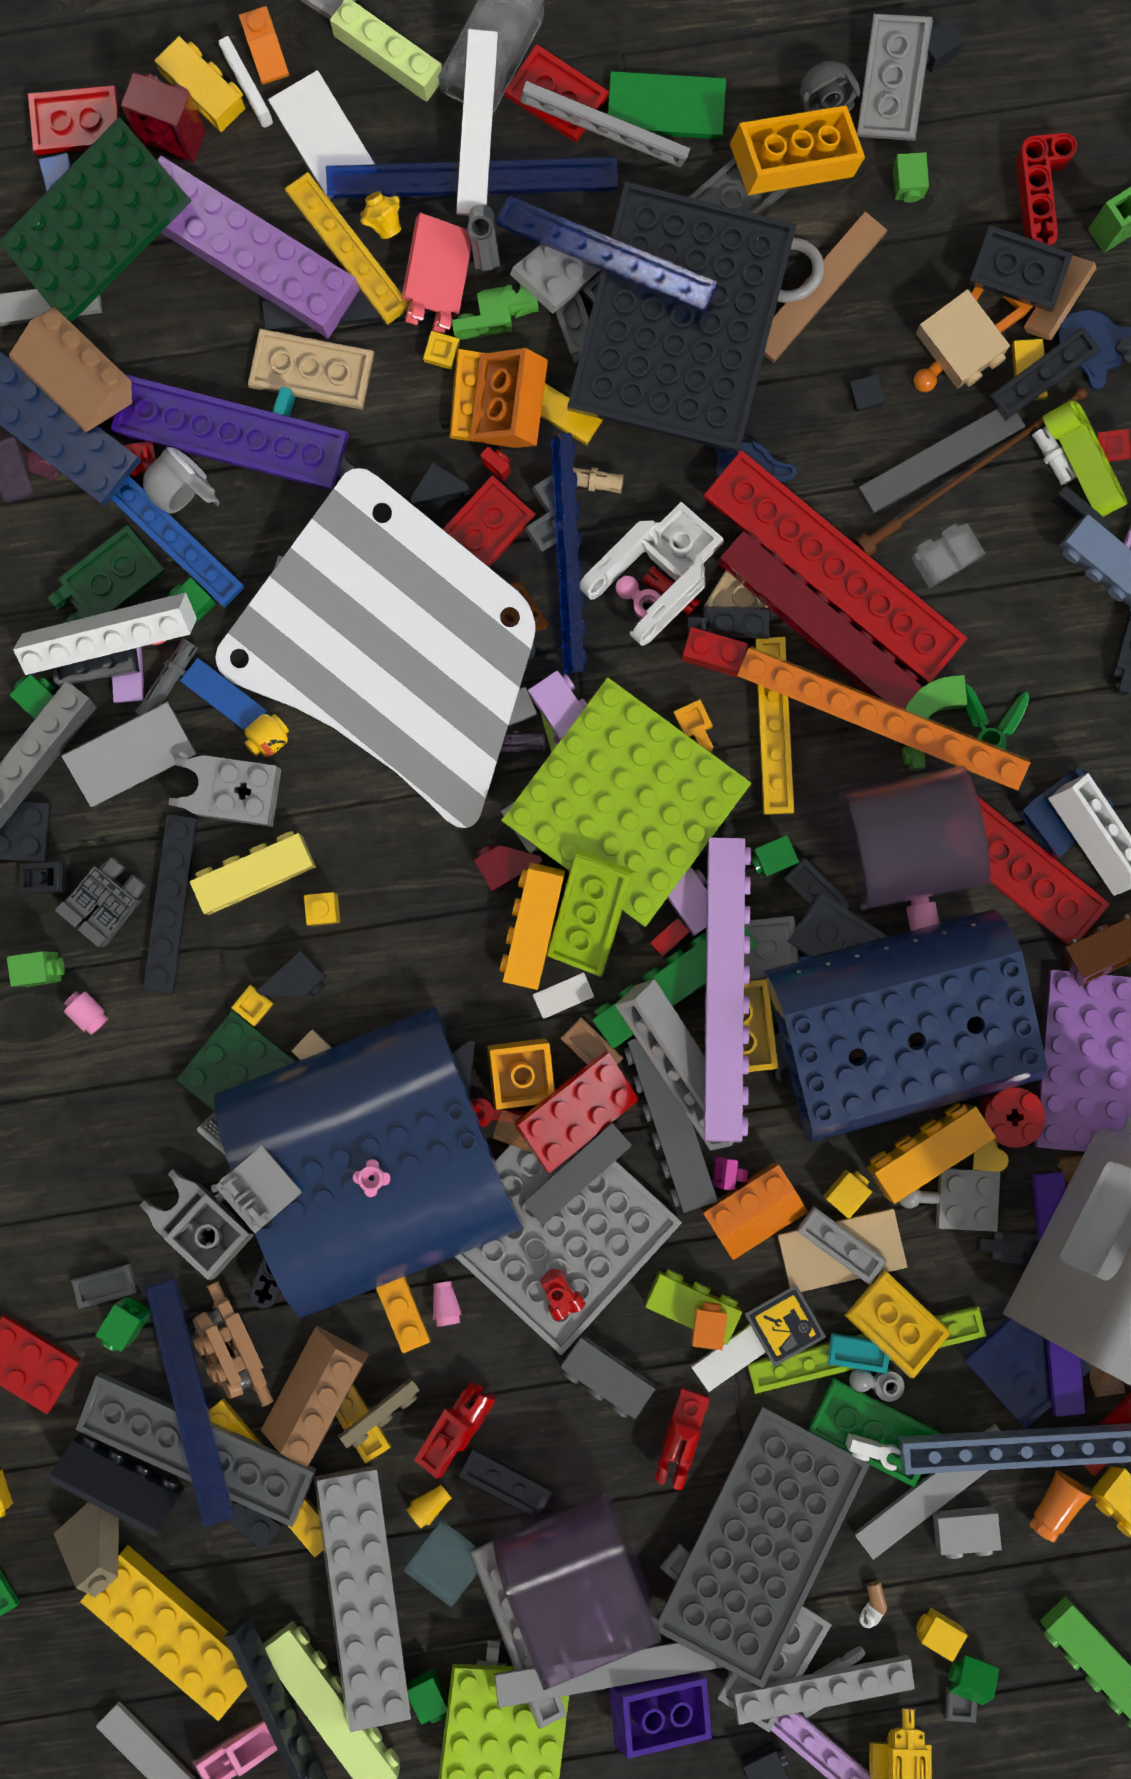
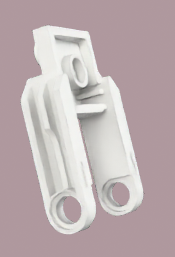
[579,502,724,645]

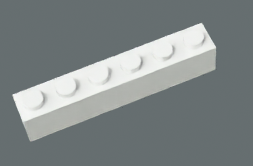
[13,593,197,675]

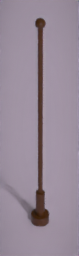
[853,388,1087,556]

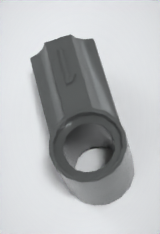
[468,205,500,271]

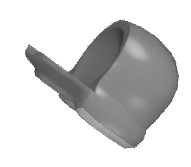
[143,447,220,514]

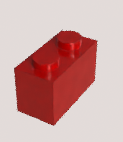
[681,627,748,677]

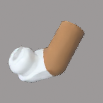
[859,1581,887,1628]

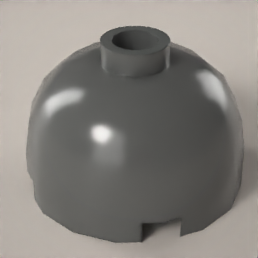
[800,60,860,112]

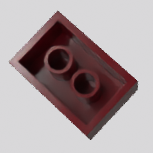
[121,73,206,163]

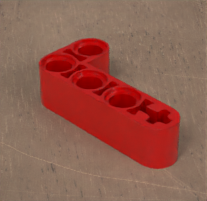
[1016,133,1077,246]

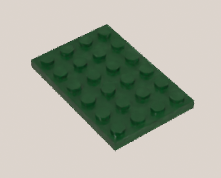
[0,117,192,323]

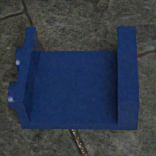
[1017,767,1113,858]

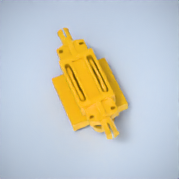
[869,1708,932,1779]

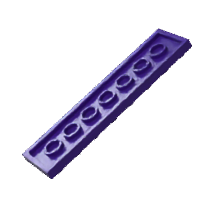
[110,375,349,491]

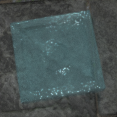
[404,1520,477,1608]

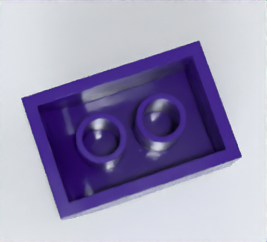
[610,1672,712,1759]

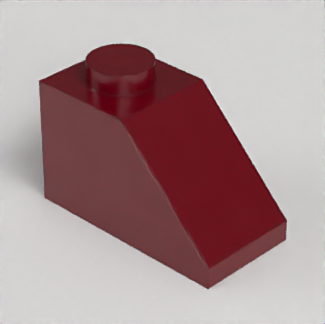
[474,844,543,892]

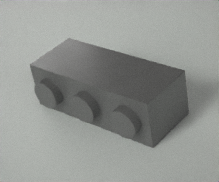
[561,1333,655,1419]

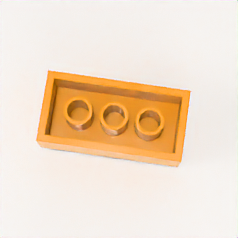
[730,105,865,195]
[866,1102,996,1204]

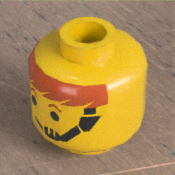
[244,714,289,757]

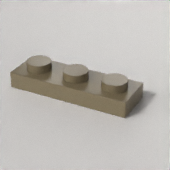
[338,1378,420,1448]

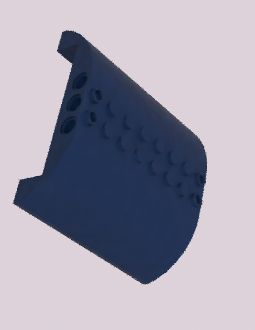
[214,1006,524,1318]

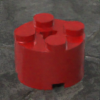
[978,1087,1045,1148]

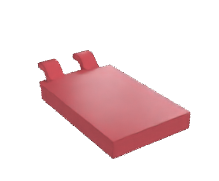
[401,213,472,334]

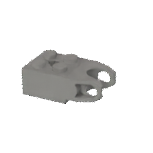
[169,755,281,827]
[140,1169,255,1280]

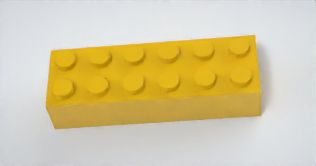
[80,1545,247,1721]

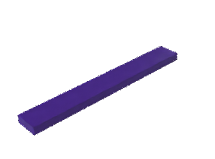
[1032,1172,1085,1416]

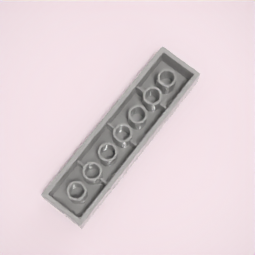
[314,1465,411,1733]

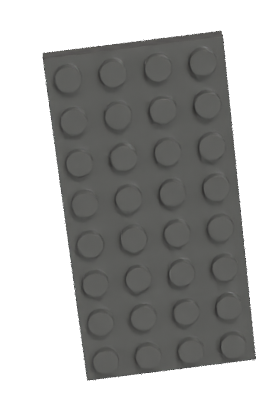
[654,1406,870,1688]

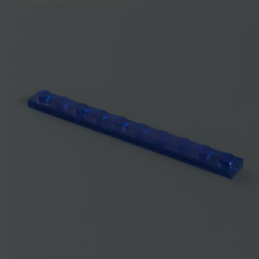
[326,157,618,199]

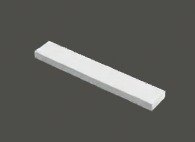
[457,29,498,216]

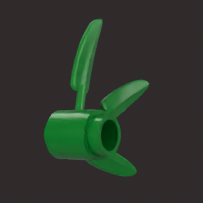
[965,684,1029,750]

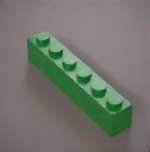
[592,925,758,1049]

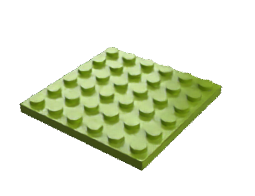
[501,678,751,927]

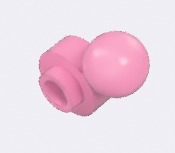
[616,576,661,619]

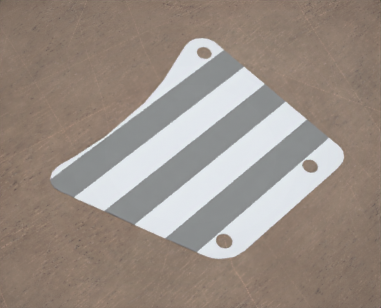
[216,468,535,828]

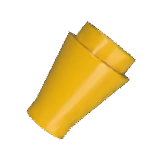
[406,1484,452,1528]

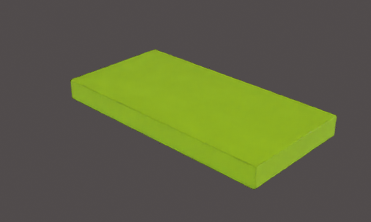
[546,850,634,977]

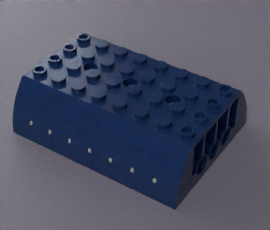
[764,909,1047,1143]

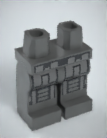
[55,857,147,947]

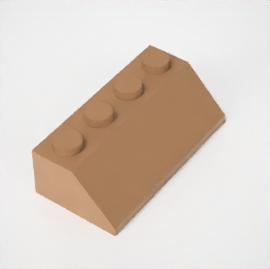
[9,307,132,432]
[261,1326,369,1467]

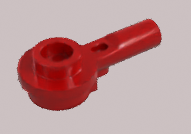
[471,1098,524,1128]

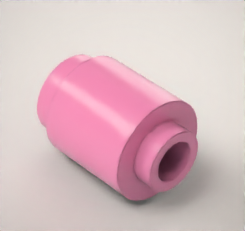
[906,897,940,931]
[64,991,108,1035]

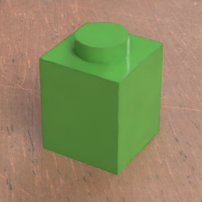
[893,152,929,203]

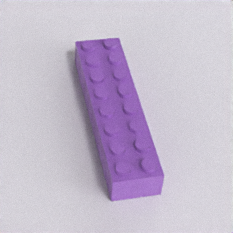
[158,156,360,339]

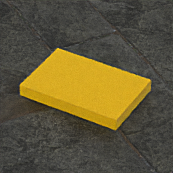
[845,1270,951,1378]

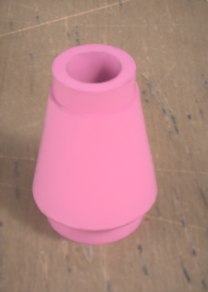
[433,1281,462,1327]

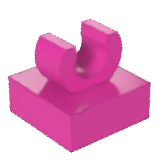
[712,1156,748,1190]

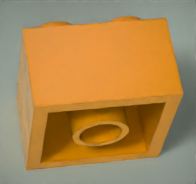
[487,1038,555,1110]

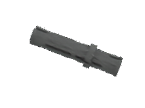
[135,638,199,715]

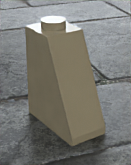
[54,1502,119,1597]

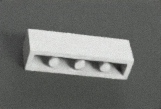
[1048,773,1131,896]

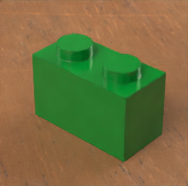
[95,1295,153,1352]

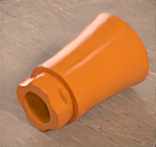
[1029,1470,1093,1543]

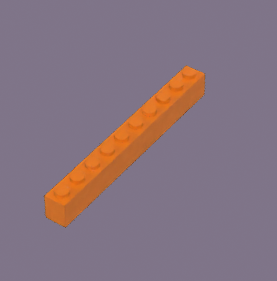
[737,647,1030,791]

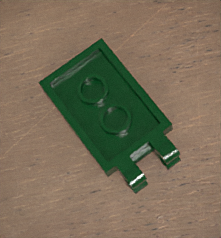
[47,525,166,622]

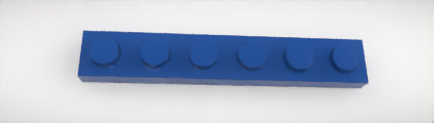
[111,476,245,608]

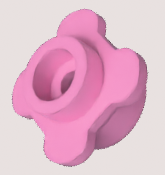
[353,1159,390,1197]

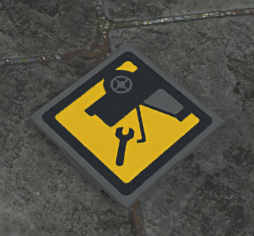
[745,1285,826,1367]

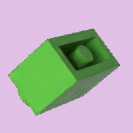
[7,951,65,987]

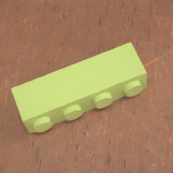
[330,0,443,102]

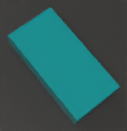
[827,1332,889,1374]

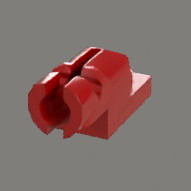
[414,1382,496,1478]
[654,1387,710,1490]

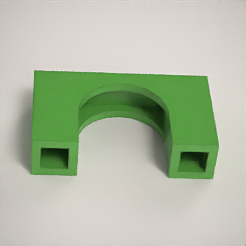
[1088,187,1131,253]

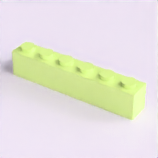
[263,1621,400,1779]

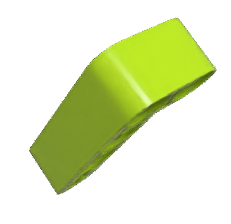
[1043,400,1127,517]

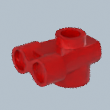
[540,1269,586,1321]

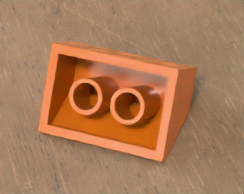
[470,348,548,448]
[701,1162,808,1260]

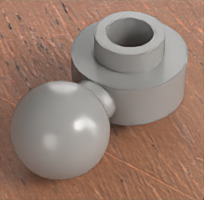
[849,1369,904,1402]

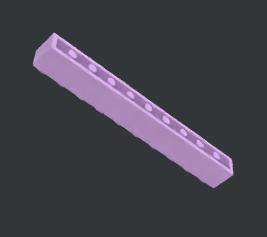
[528,670,707,936]
[704,838,751,1143]

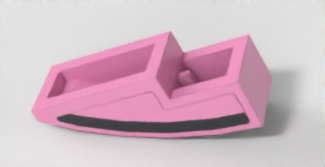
[192,1719,277,1779]

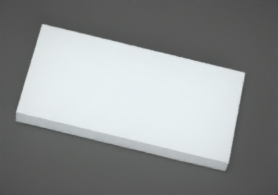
[268,70,377,200]

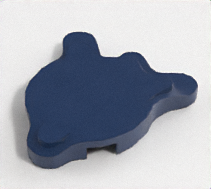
[1056,310,1131,391]
[715,441,797,483]

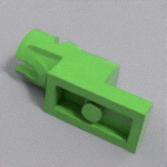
[452,284,539,340]

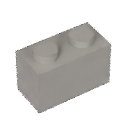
[933,1506,1002,1559]

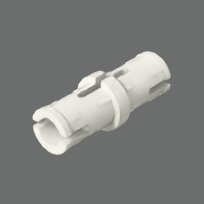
[1032,426,1077,486]

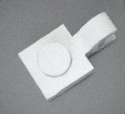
[845,1433,901,1470]

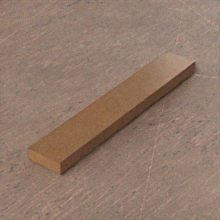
[764,212,887,363]

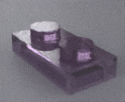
[0,437,35,503]

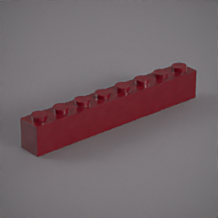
[717,531,922,708]

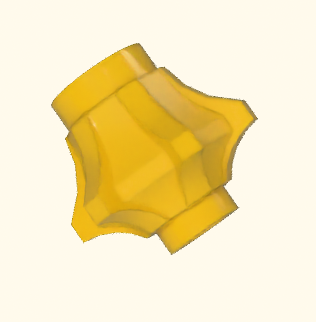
[360,191,401,239]

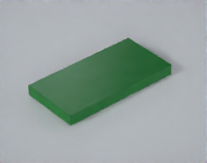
[608,71,726,139]
[807,1377,941,1488]

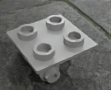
[215,1145,302,1233]

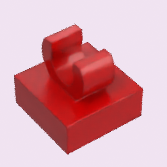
[124,441,157,477]

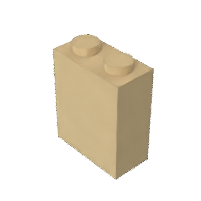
[916,289,1010,389]

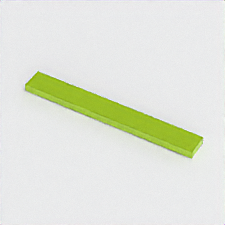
[748,1306,986,1394]

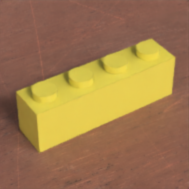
[190,831,316,915]

